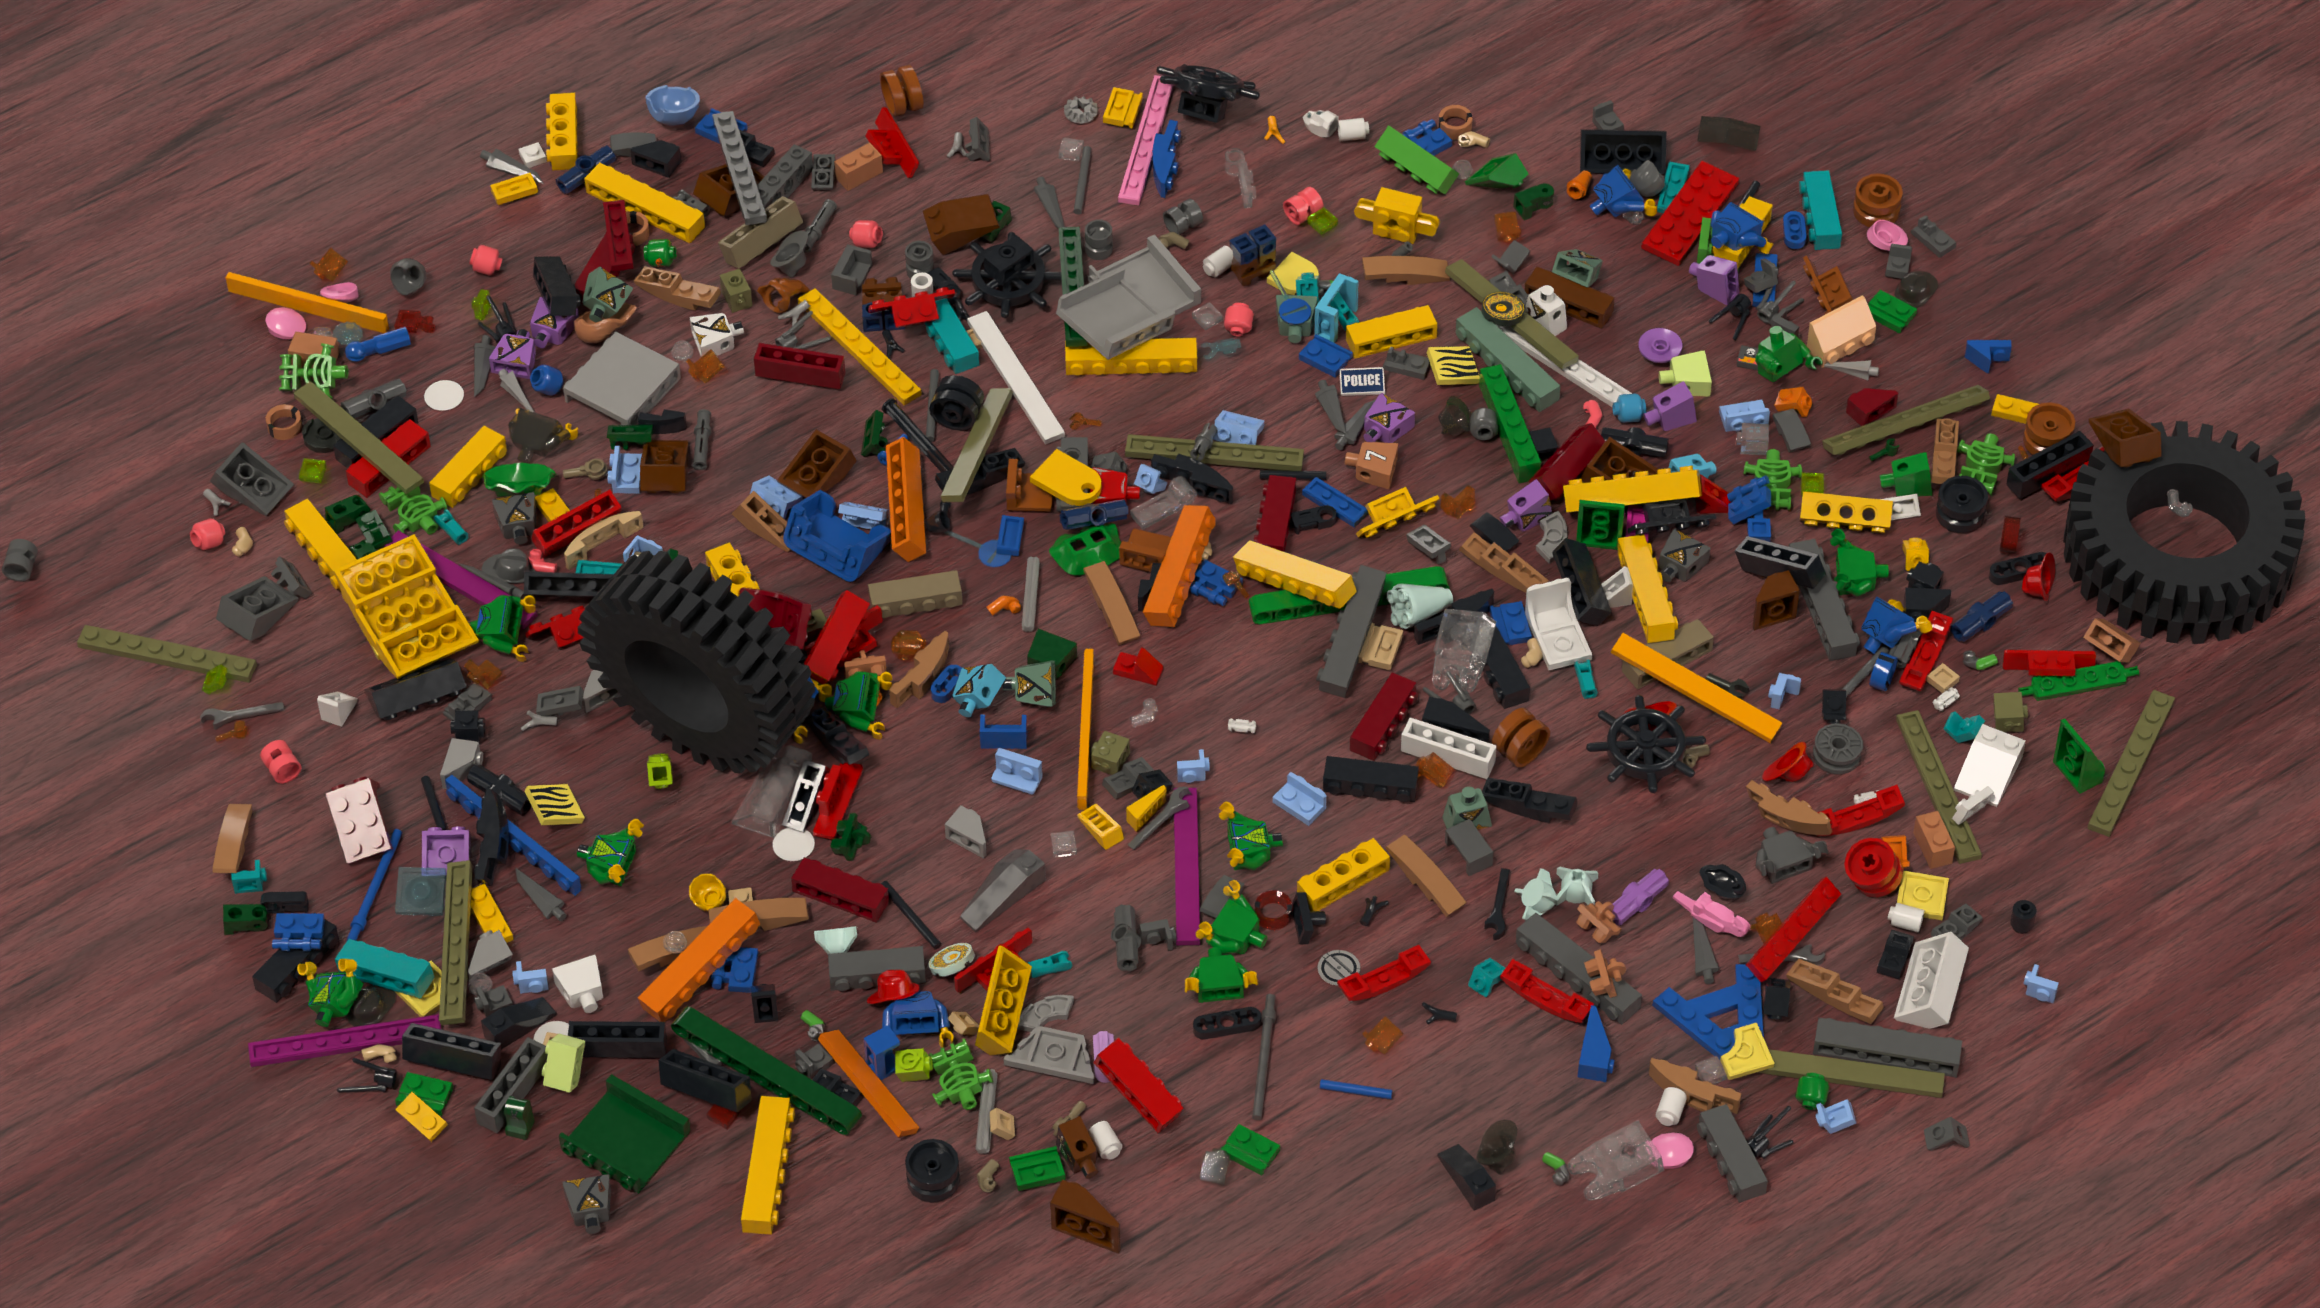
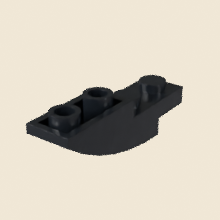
[935,448,1025,495]
[1151,453,1233,504]
[1414,588,1494,645]
[805,708,869,765]
[1482,778,1578,823]
[474,788,509,886]

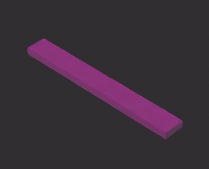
[384,530,538,630]
[1174,788,1200,946]
[248,1014,441,1067]

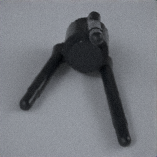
[1709,294,1751,340]
[478,295,517,343]
[337,1058,397,1093]
[1746,1106,1793,1159]

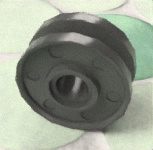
[1813,723,1863,774]

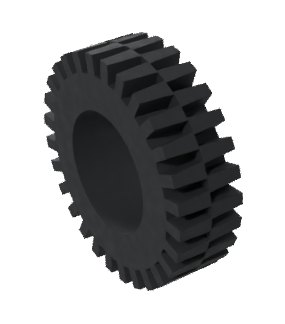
[2063,421,2305,644]
[578,551,815,773]

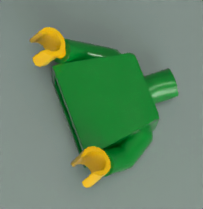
[1196,880,1267,955]
[1184,947,1258,1003]

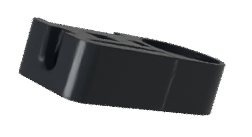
[927,267,961,305]
[1291,505,1336,535]
[260,891,309,914]

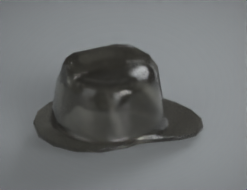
[1895,271,1938,308]
[1438,396,1471,436]
[346,984,396,1027]
[1476,1119,1518,1174]

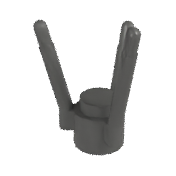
[1756,281,1804,324]
[775,311,831,349]
[1423,671,1476,714]

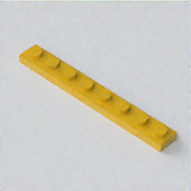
[798,288,922,406]

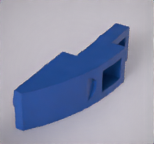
[1153,120,1181,198]

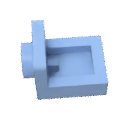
[1134,464,1168,494]
[1768,673,1801,710]
[1177,749,1210,783]
[512,961,549,994]
[2024,964,2058,1003]
[1815,1099,1857,1134]

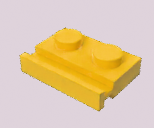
[1103,87,1143,129]

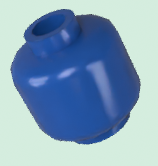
[530,365,563,396]

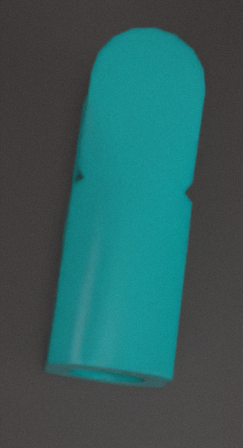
[1329,292,1359,331]
[434,509,469,545]
[1574,660,1598,699]
[1027,951,1072,978]

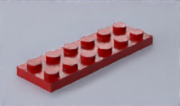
[1641,161,1740,266]

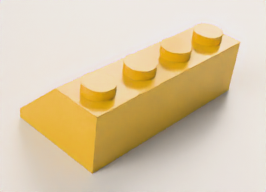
[975,946,1032,1055]

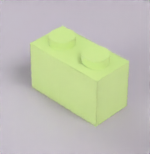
[542,1034,585,1092]

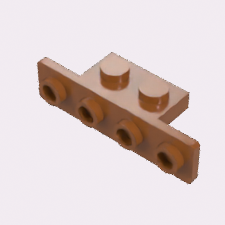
[1803,255,1853,314]

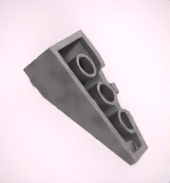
[960,849,1046,932]

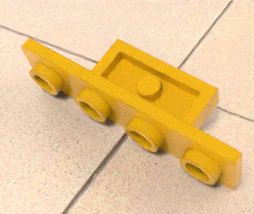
[1356,487,1440,538]

